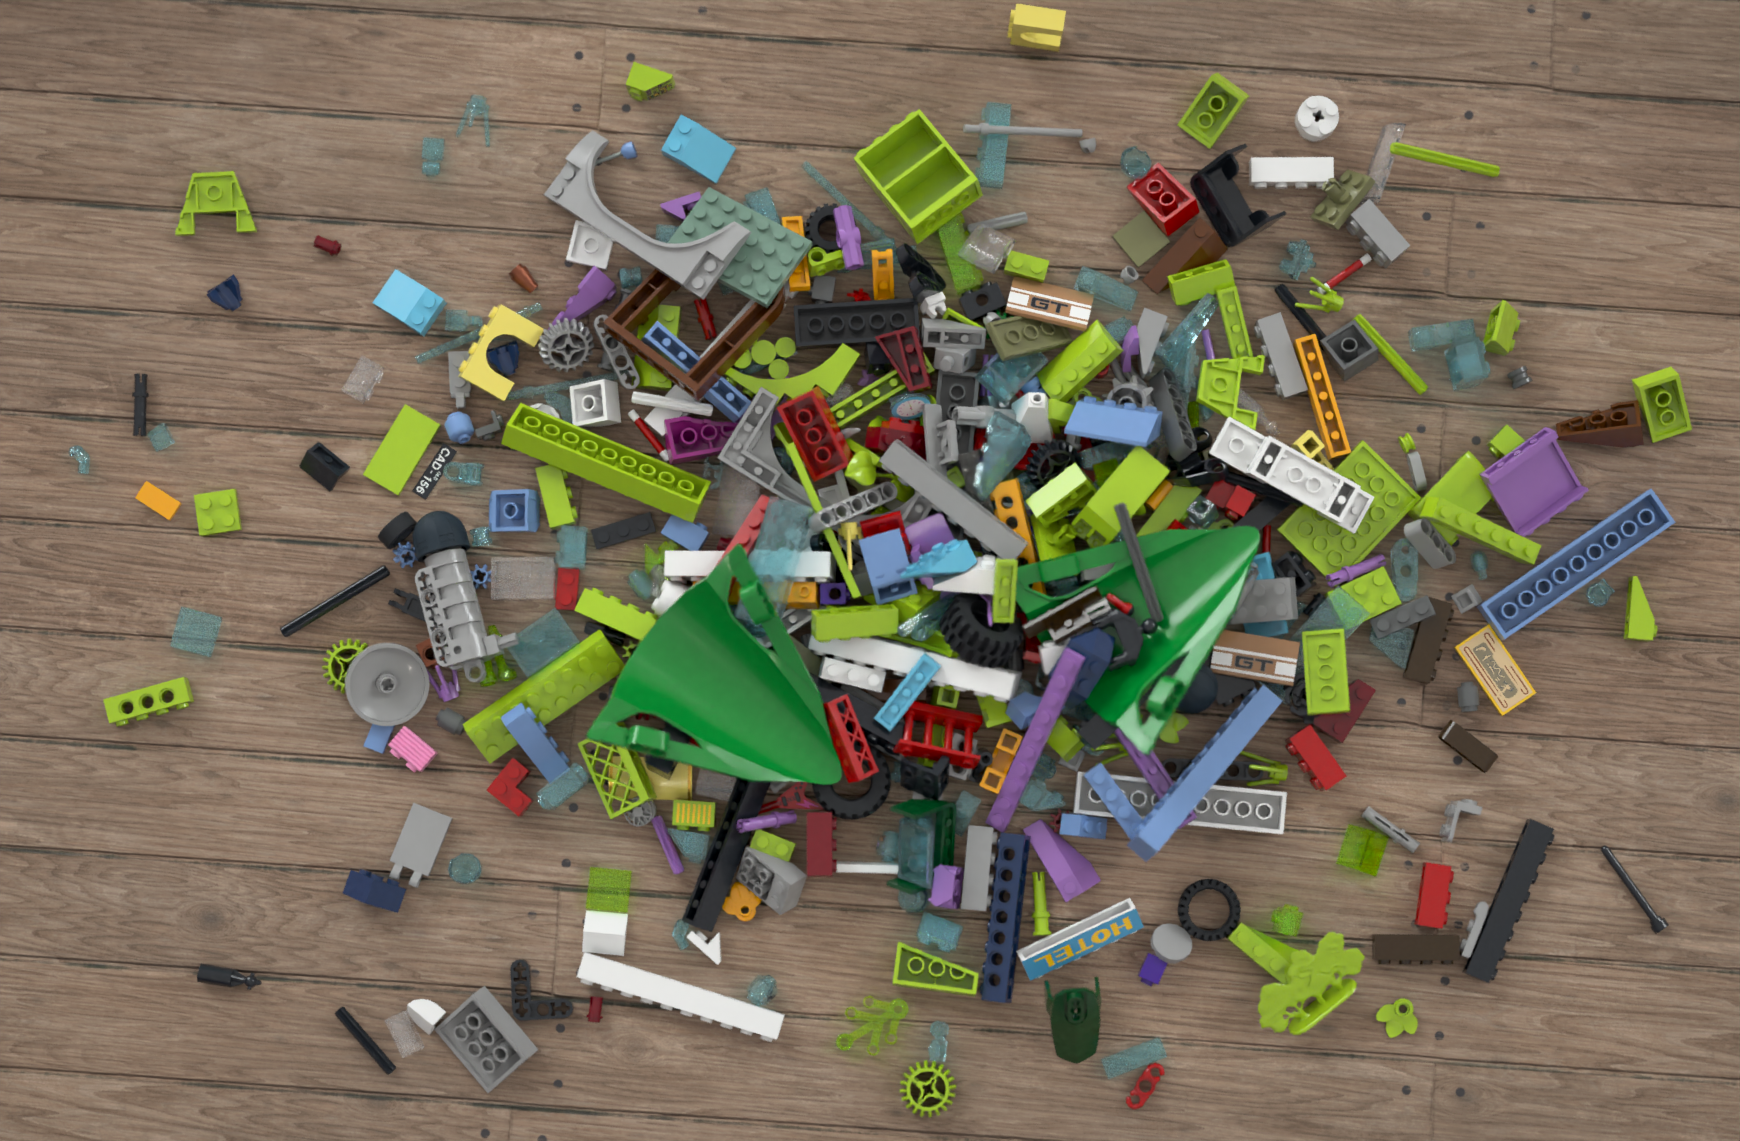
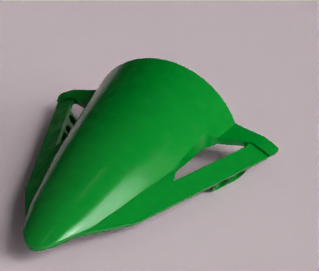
[1015,526,1260,755]
[586,544,842,785]

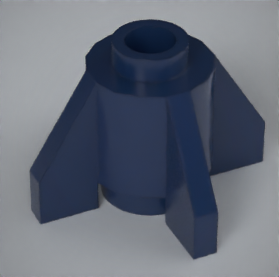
[206,274,243,312]
[486,340,519,376]

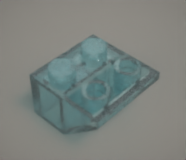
[915,912,963,953]

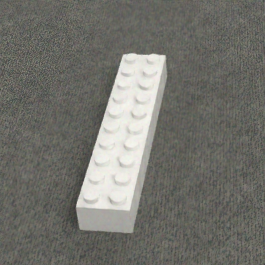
[808,634,1022,702]
[1073,772,1287,834]

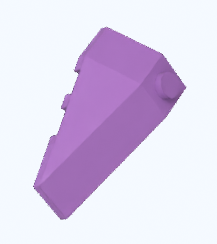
[548,266,617,330]
[1023,819,1101,902]

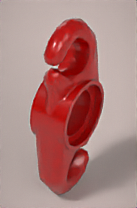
[1126,1063,1165,1110]

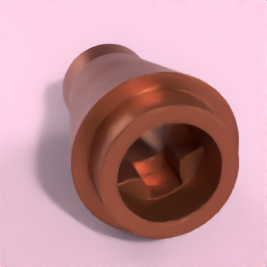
[509,263,539,294]

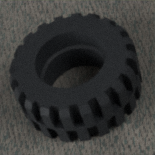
[940,592,1024,668]
[812,740,891,820]

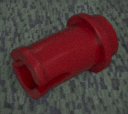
[313,235,341,256]
[586,996,603,1023]

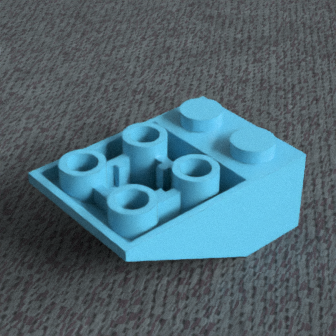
[900,539,977,578]

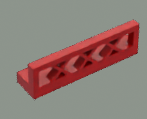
[823,694,879,783]

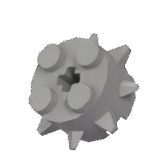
[1101,375,1154,408]

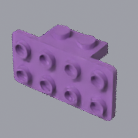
[905,513,961,601]

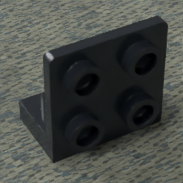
[900,755,950,800]

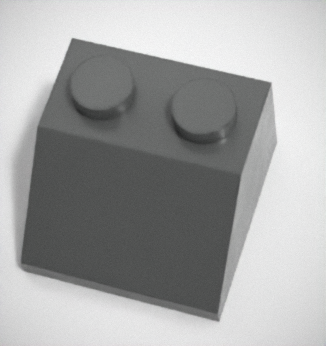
[1320,319,1378,382]

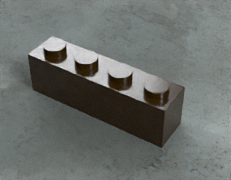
[1403,597,1454,685]
[1372,934,1459,965]

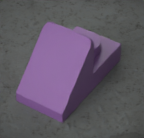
[660,192,701,222]

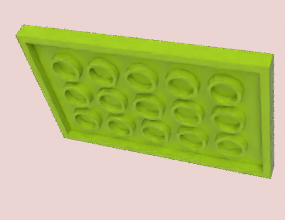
[1276,440,1421,587]

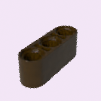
[1438,720,1499,773]

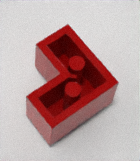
[1203,480,1256,522]
[487,758,534,817]

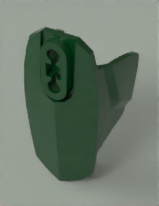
[1044,976,1101,1064]

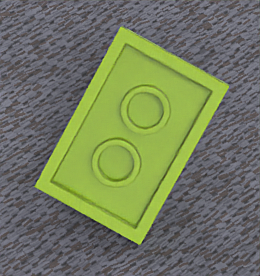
[1030,514,1079,576]

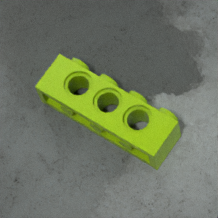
[103,677,194,727]

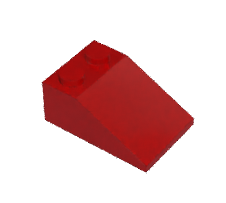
[1126,163,1200,237]

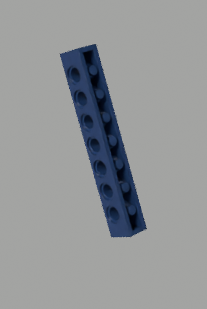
[980,832,1031,1003]

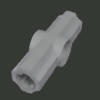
[952,406,1016,428]

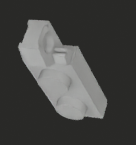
[448,351,471,409]

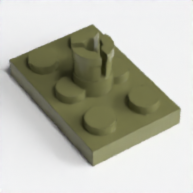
[1310,169,1375,230]

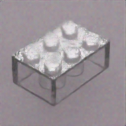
[491,557,556,601]

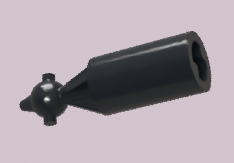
[197,963,262,990]

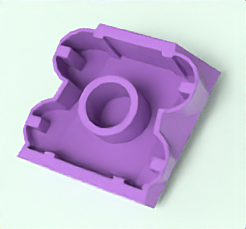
[928,865,964,909]

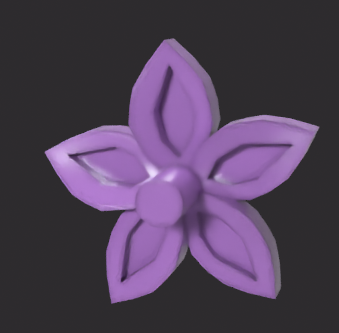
[857,370,879,387]

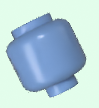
[444,412,475,444]

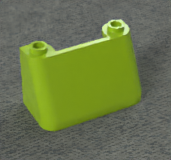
[1407,450,1494,546]

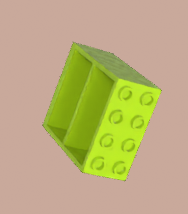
[854,109,983,244]

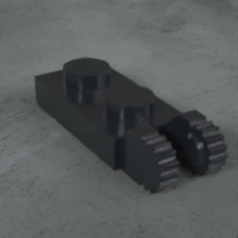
[388,588,438,622]

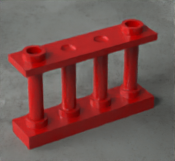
[894,701,983,769]

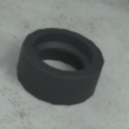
[378,512,417,549]

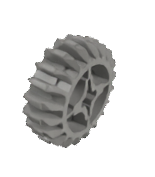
[538,318,594,373]

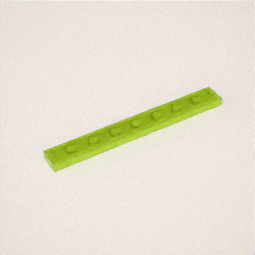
[786,443,862,599]

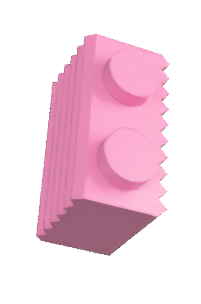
[388,726,438,772]

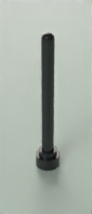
[1601,846,1669,934]

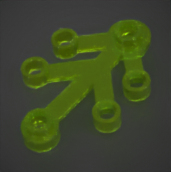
[836,996,908,1056]

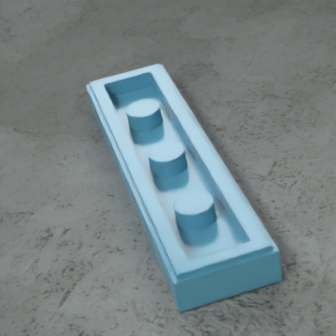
[874,653,941,731]

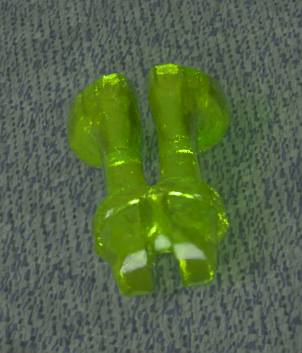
[479,624,518,687]

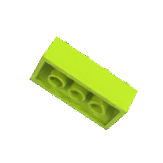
[632,305,682,391]
[1037,320,1124,403]

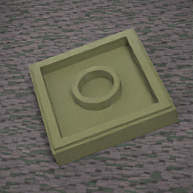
[1112,211,1170,268]

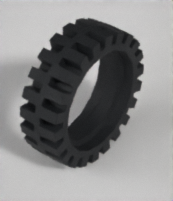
[1178,879,1241,941]

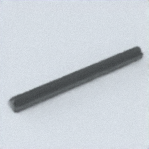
[1114,502,1164,622]

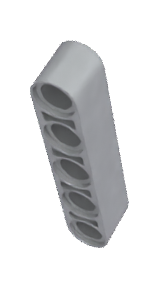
[808,482,897,533]

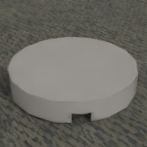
[1151,923,1192,964]

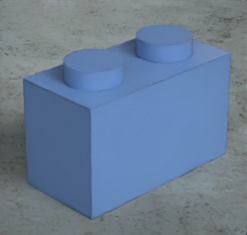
[661,514,710,551]
[1060,813,1107,839]

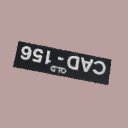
[412,443,457,500]

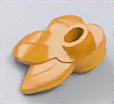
[722,882,761,922]

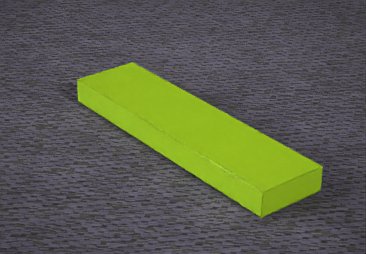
[1215,285,1253,359]

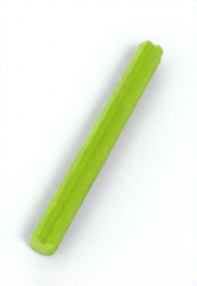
[1390,142,1500,177]

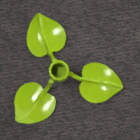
[845,415,915,503]

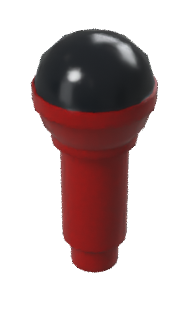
[1105,593,1134,616]

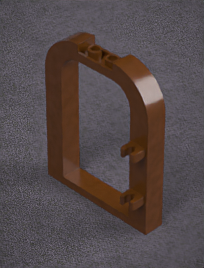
[603,269,785,401]

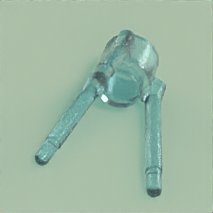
[456,95,490,147]

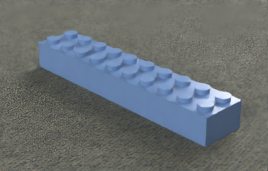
[1477,488,1675,641]
[1127,685,1282,862]

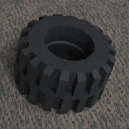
[805,203,857,254]

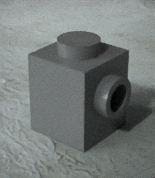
[808,275,836,304]

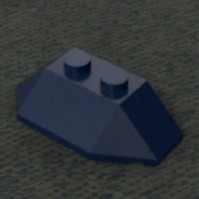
[1048,628,1115,709]

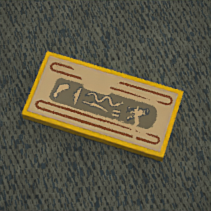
[1454,624,1536,716]

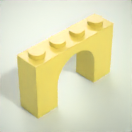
[1007,4,1066,52]
[458,304,543,401]

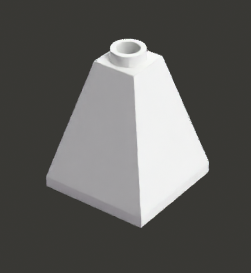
[1011,392,1053,444]

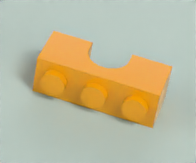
[979,728,1023,795]

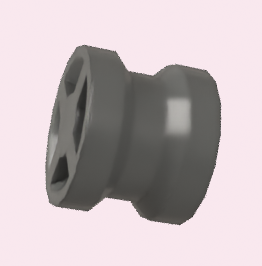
[1507,366,1533,389]

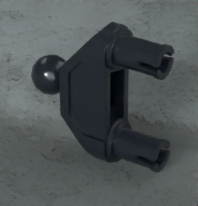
[1091,609,1158,672]

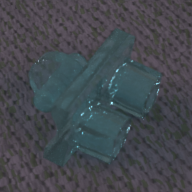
[1279,239,1316,281]

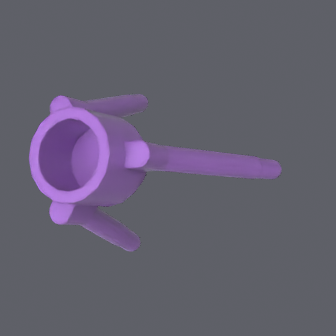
[426,665,461,702]

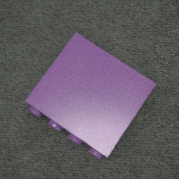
[1479,427,1589,537]

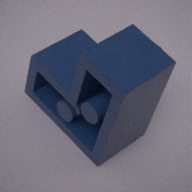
[343,869,406,913]

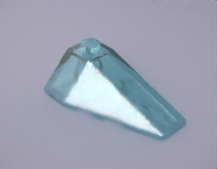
[973,411,1032,500]

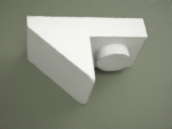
[687,930,721,965]

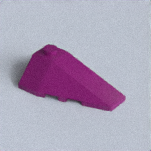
[664,416,738,465]

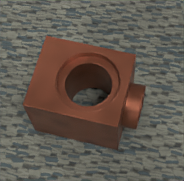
[415,637,445,670]

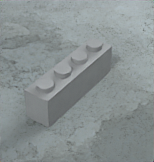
[1253,312,1308,400]
[961,825,997,911]

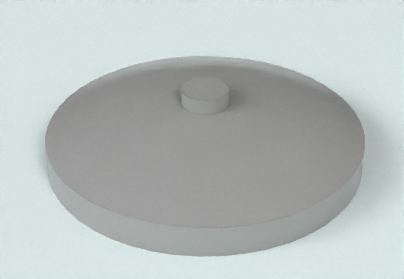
[345,642,429,726]

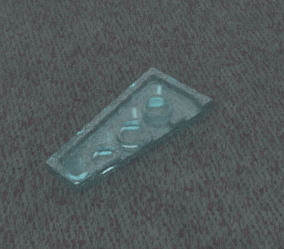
[1155,293,1219,371]

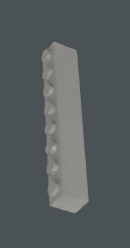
[879,439,1029,559]

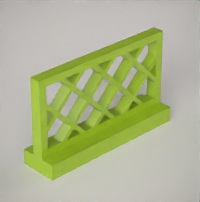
[578,722,657,819]

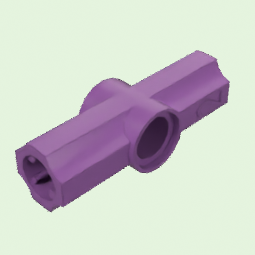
[833,205,864,270]

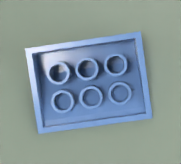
[1064,396,1163,447]

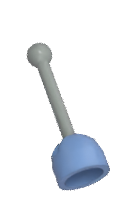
[594,141,637,167]

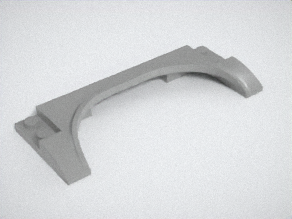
[544,131,751,300]
[718,387,932,546]

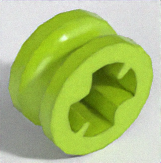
[1398,433,1416,454]

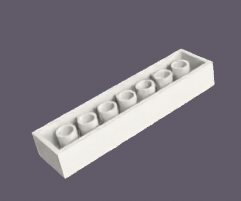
[664,551,836,585]

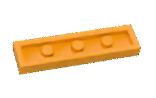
[781,216,810,292]

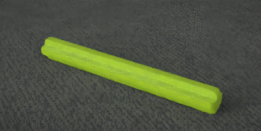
[1353,314,1428,395]

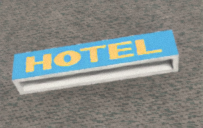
[1016,898,1144,981]

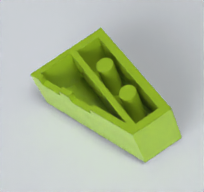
[976,695,1011,729]

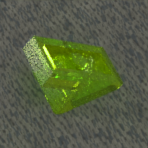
[645,540,678,576]

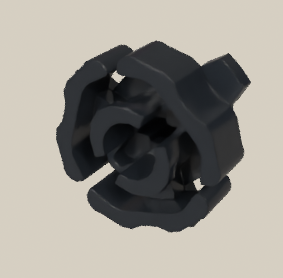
[1283,673,1322,725]

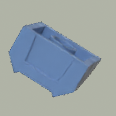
[489,489,541,532]

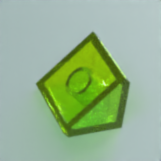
[1336,824,1389,877]

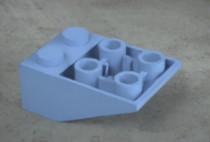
[859,528,917,605]

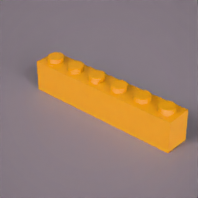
[1293,334,1351,461]

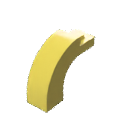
[1291,430,1334,470]

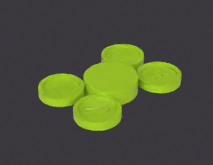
[733,337,796,380]

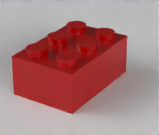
[1285,725,1346,791]

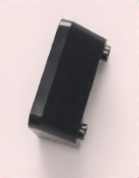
[1190,143,1286,247]

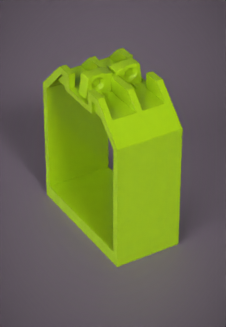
[1071,445,1170,548]

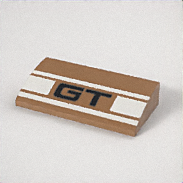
[1005,276,1094,332]
[1210,630,1300,687]

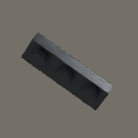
[591,512,656,550]

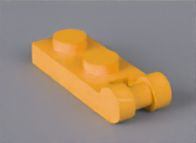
[871,249,894,300]

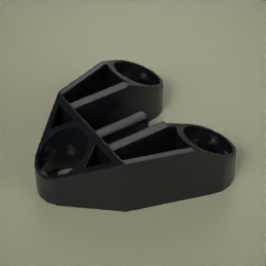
[895,243,946,303]
[1165,427,1229,487]

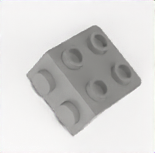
[1439,799,1482,843]

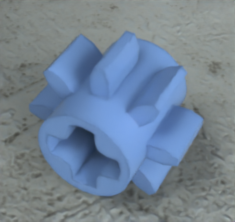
[392,542,417,568]
[470,564,494,589]

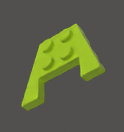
[175,171,257,236]
[1196,355,1265,431]

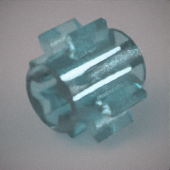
[1032,754,1056,782]

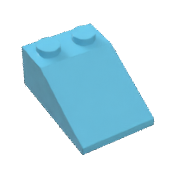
[661,115,736,184]
[373,269,447,337]

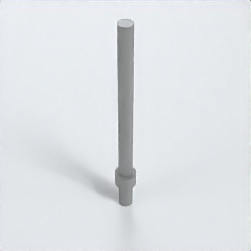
[963,123,1083,137]

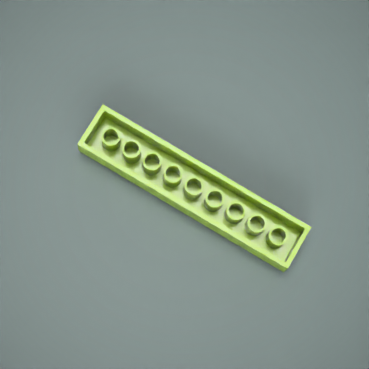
[501,403,711,523]

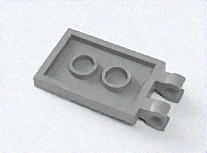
[389,803,453,888]

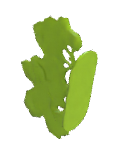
[1257,932,1365,1035]

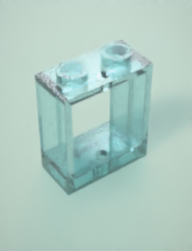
[536,762,592,811]

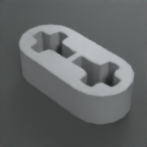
[1406,451,1427,492]

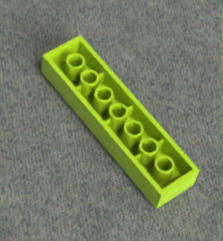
[463,629,625,764]

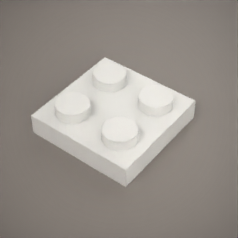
[566,220,614,270]

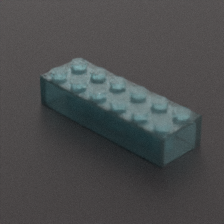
[734,496,814,626]

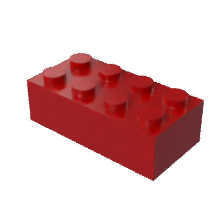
[777,386,853,482]

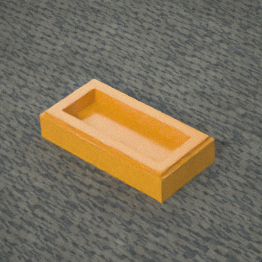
[135,481,182,521]

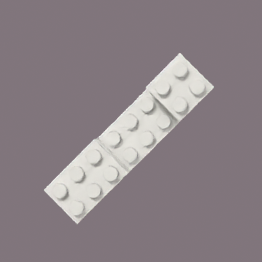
[1208,417,1374,534]

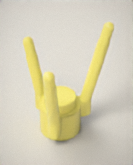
[838,522,863,571]

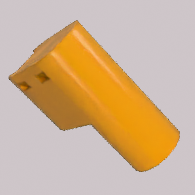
[1145,480,1174,511]

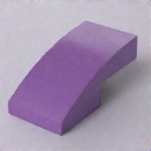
[1120,326,1139,373]

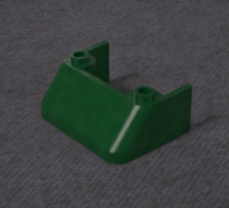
[887,799,956,895]

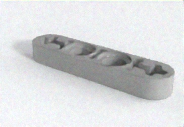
[593,314,640,390]

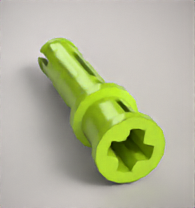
[1032,872,1051,936]

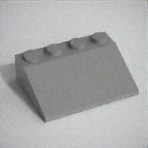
[434,986,538,1093]

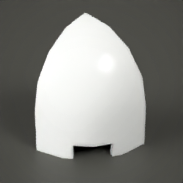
[407,999,446,1035]

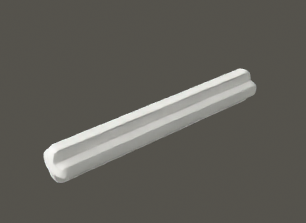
[632,392,713,416]

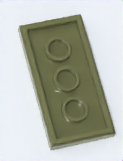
[985,316,1073,362]

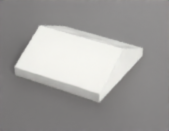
[582,910,628,956]

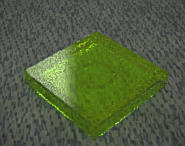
[586,867,632,913]

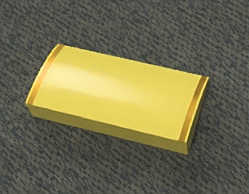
[608,756,693,801]

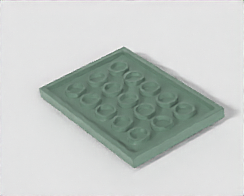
[668,187,812,308]

